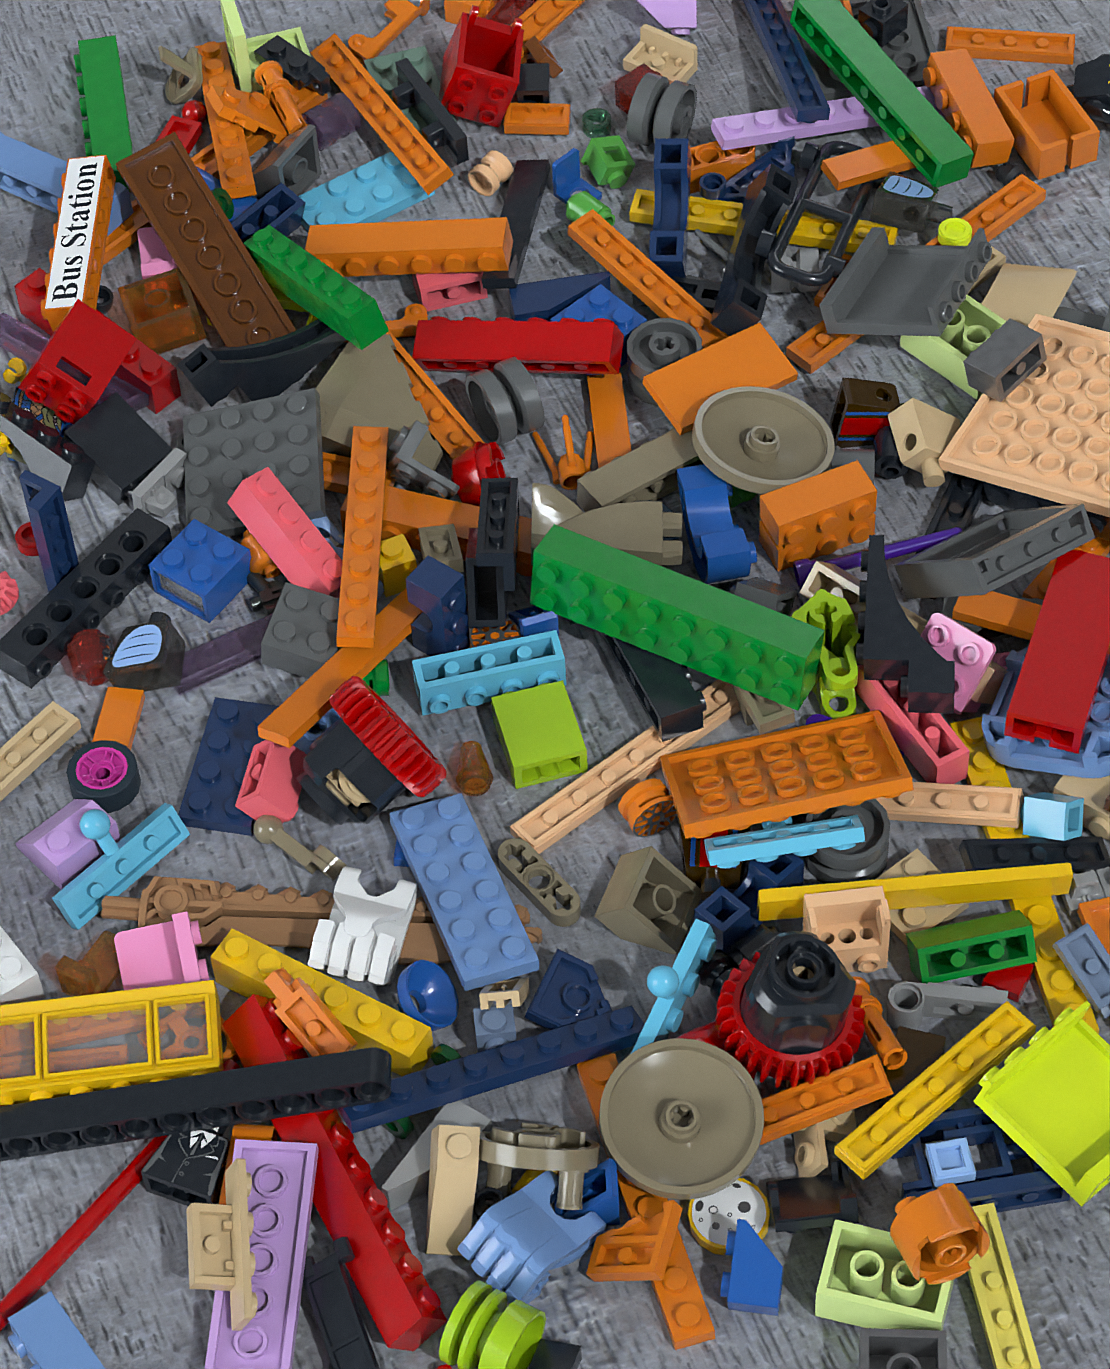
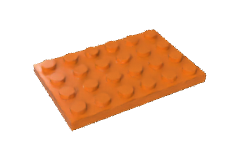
[660,710,914,839]

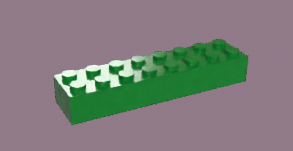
[530,524,825,711]

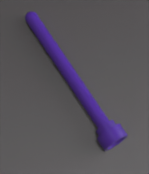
[793,527,963,590]

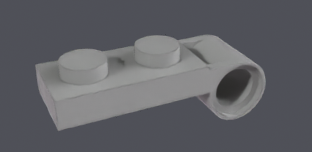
[887,981,1008,1031]

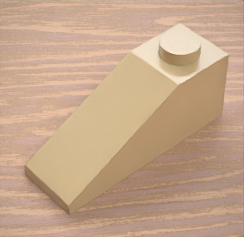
[425,1125,480,1256]

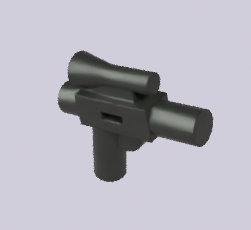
[247,572,291,620]

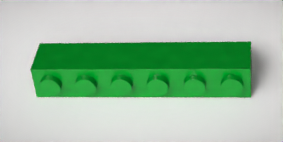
[74,35,133,193]
[243,225,389,350]

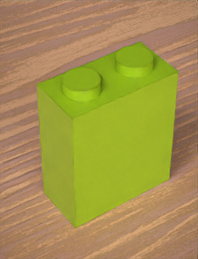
[491,680,588,789]

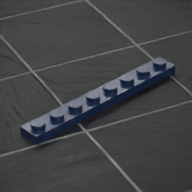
[743,0,830,123]
[338,1005,645,1134]

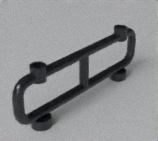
[755,141,886,287]

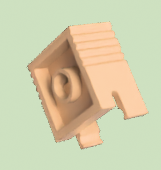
[803,886,891,973]

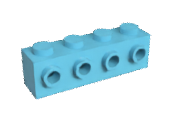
[412,630,566,716]

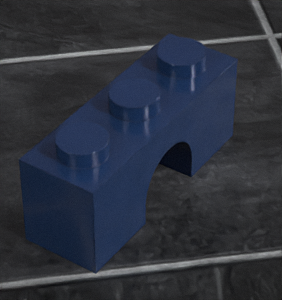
[405,555,470,656]
[695,853,804,954]

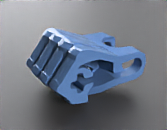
[457,1170,606,1304]

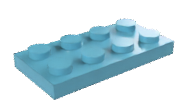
[299,151,435,232]

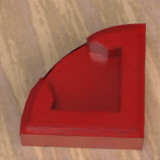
[982,963,1034,1002]

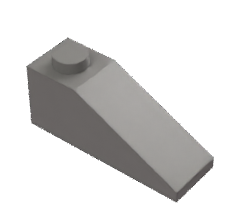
[381,1101,492,1211]

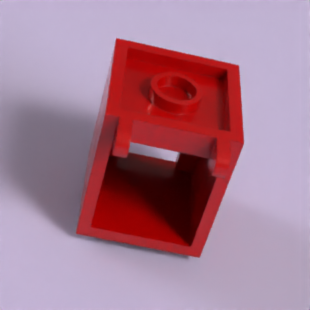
[439,5,524,128]
[18,299,137,424]

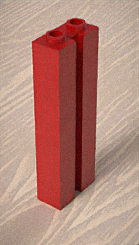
[1004,549,1110,754]

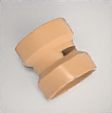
[468,150,513,197]

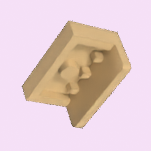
[623,24,698,84]

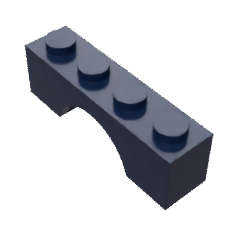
[649,138,692,278]

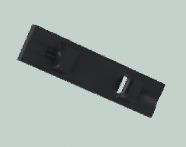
[392,58,469,165]

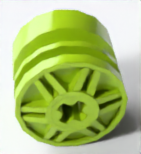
[439,1280,546,1369]

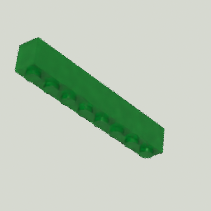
[790,0,974,189]

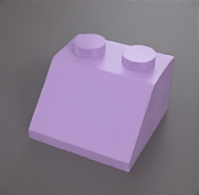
[15,799,121,890]

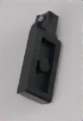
[254,35,332,96]

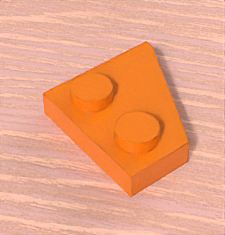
[206,85,288,144]
[586,1200,683,1282]

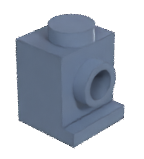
[473,1004,517,1053]

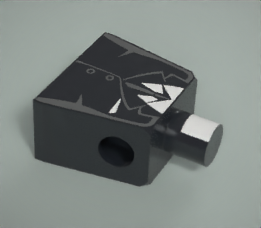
[141,1126,230,1206]

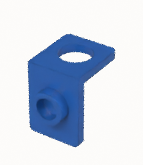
[552,148,602,204]

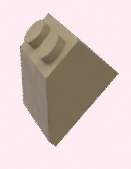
[594,846,701,954]

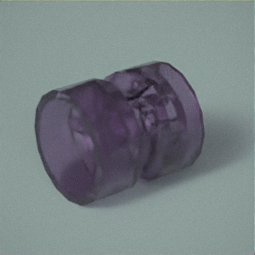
[302,92,361,151]

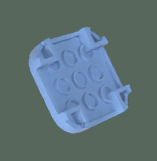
[982,647,1110,778]

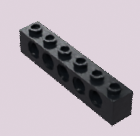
[0,508,172,689]

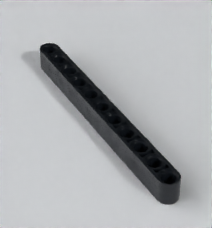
[0,1048,392,1161]

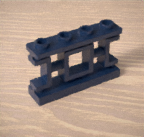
[891,1106,1070,1213]

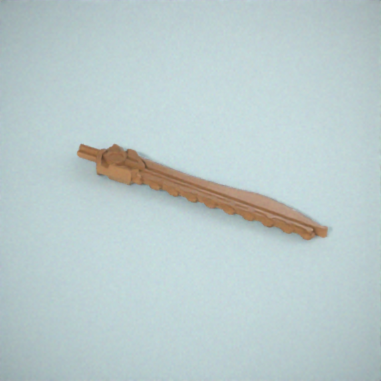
[101,876,543,965]

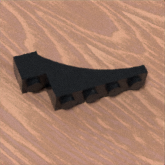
[177,319,346,407]
[856,535,955,713]

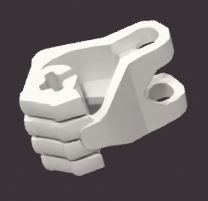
[308,866,417,985]

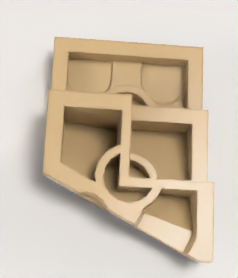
[981,263,1077,326]

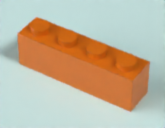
[923,48,1015,168]

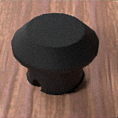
[996,162,1025,187]

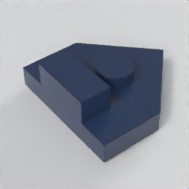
[525,949,612,1030]

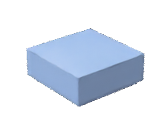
[925,1137,976,1187]

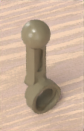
[253,815,347,881]

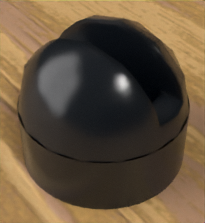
[96,285,114,314]
[473,1187,504,1219]

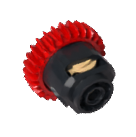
[297,676,447,825]
[715,931,865,1088]

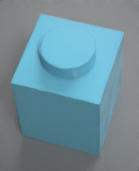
[1020,792,1084,841]

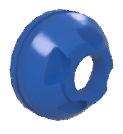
[397,960,459,1031]

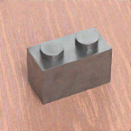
[963,318,1047,402]

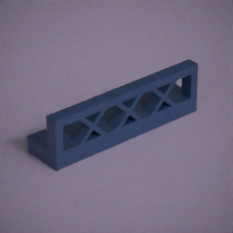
[19,469,79,592]

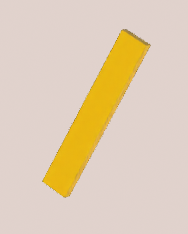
[834,1001,1036,1180]

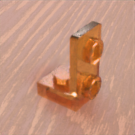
[55,931,120,997]

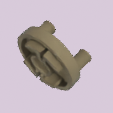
[479,1122,600,1210]

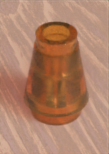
[456,741,493,797]

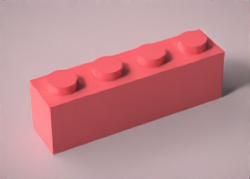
[227,467,343,599]
[854,665,970,784]

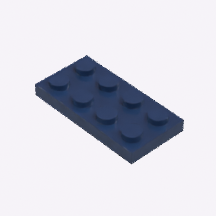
[178,697,279,836]

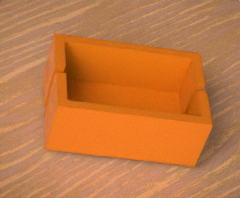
[994,69,1100,180]
[759,460,877,571]

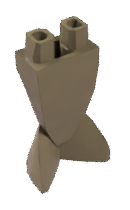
[531,483,683,566]

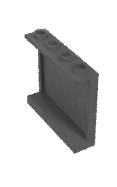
[819,227,992,336]

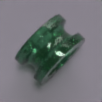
[582,108,611,138]

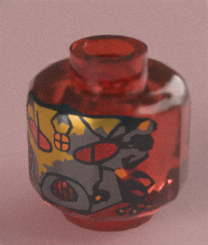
[67,629,118,686]

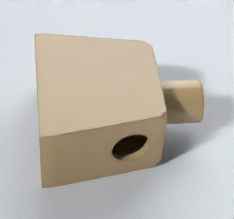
[888,398,960,487]

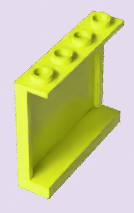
[974,1001,1110,1207]

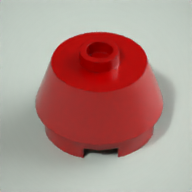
[451,441,511,507]

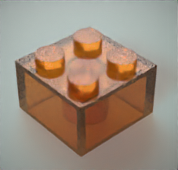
[117,268,207,355]

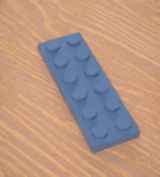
[389,793,539,991]

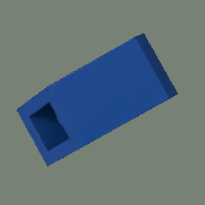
[720,1219,783,1316]

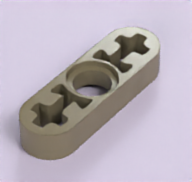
[498,838,581,927]

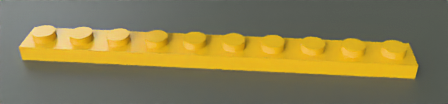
[950,717,1099,1034]

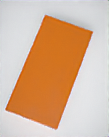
[642,322,798,435]

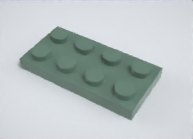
[364,46,457,135]

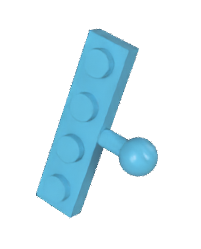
[52,803,190,930]
[704,815,865,868]
[631,919,717,1053]

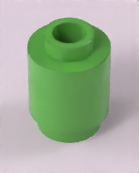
[566,191,615,226]

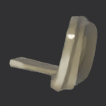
[158,46,203,104]

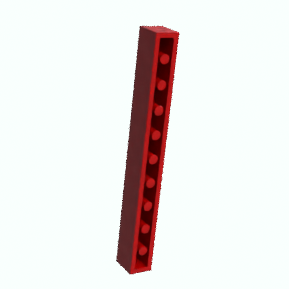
[222,994,447,1352]

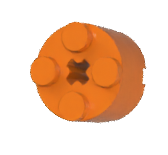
[890,1183,990,1284]

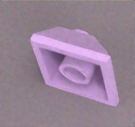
[636,0,697,35]

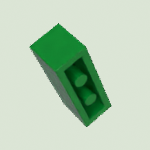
[906,910,1037,984]

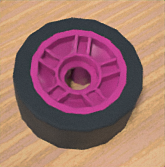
[66,740,141,813]

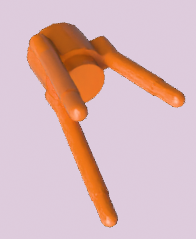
[532,414,594,490]

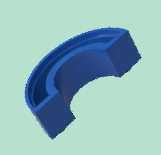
[677,464,757,584]

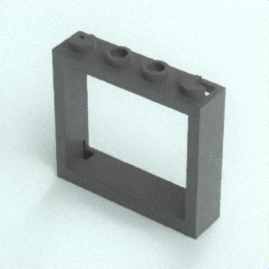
[895,504,1095,599]

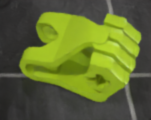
[791,589,861,719]

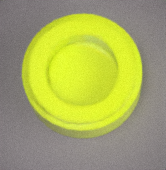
[938,218,972,246]

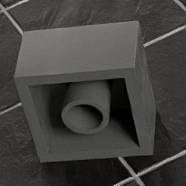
[261,582,342,678]

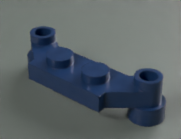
[699,136,796,203]

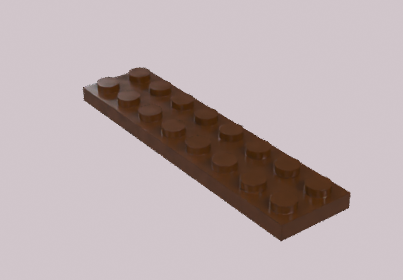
[116,132,296,347]

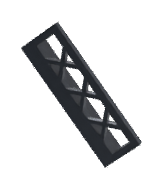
[476,478,520,591]

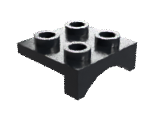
[766,1157,859,1233]

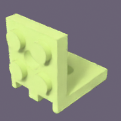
[220,0,311,93]

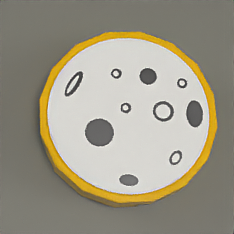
[688,1178,770,1255]

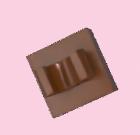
[521,36,563,78]

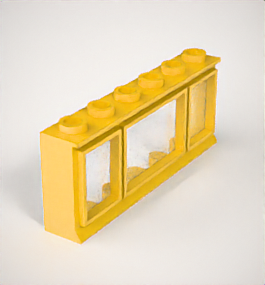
[0,980,224,1106]

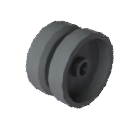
[627,72,697,146]
[627,318,702,406]
[465,357,545,446]
[804,799,890,884]

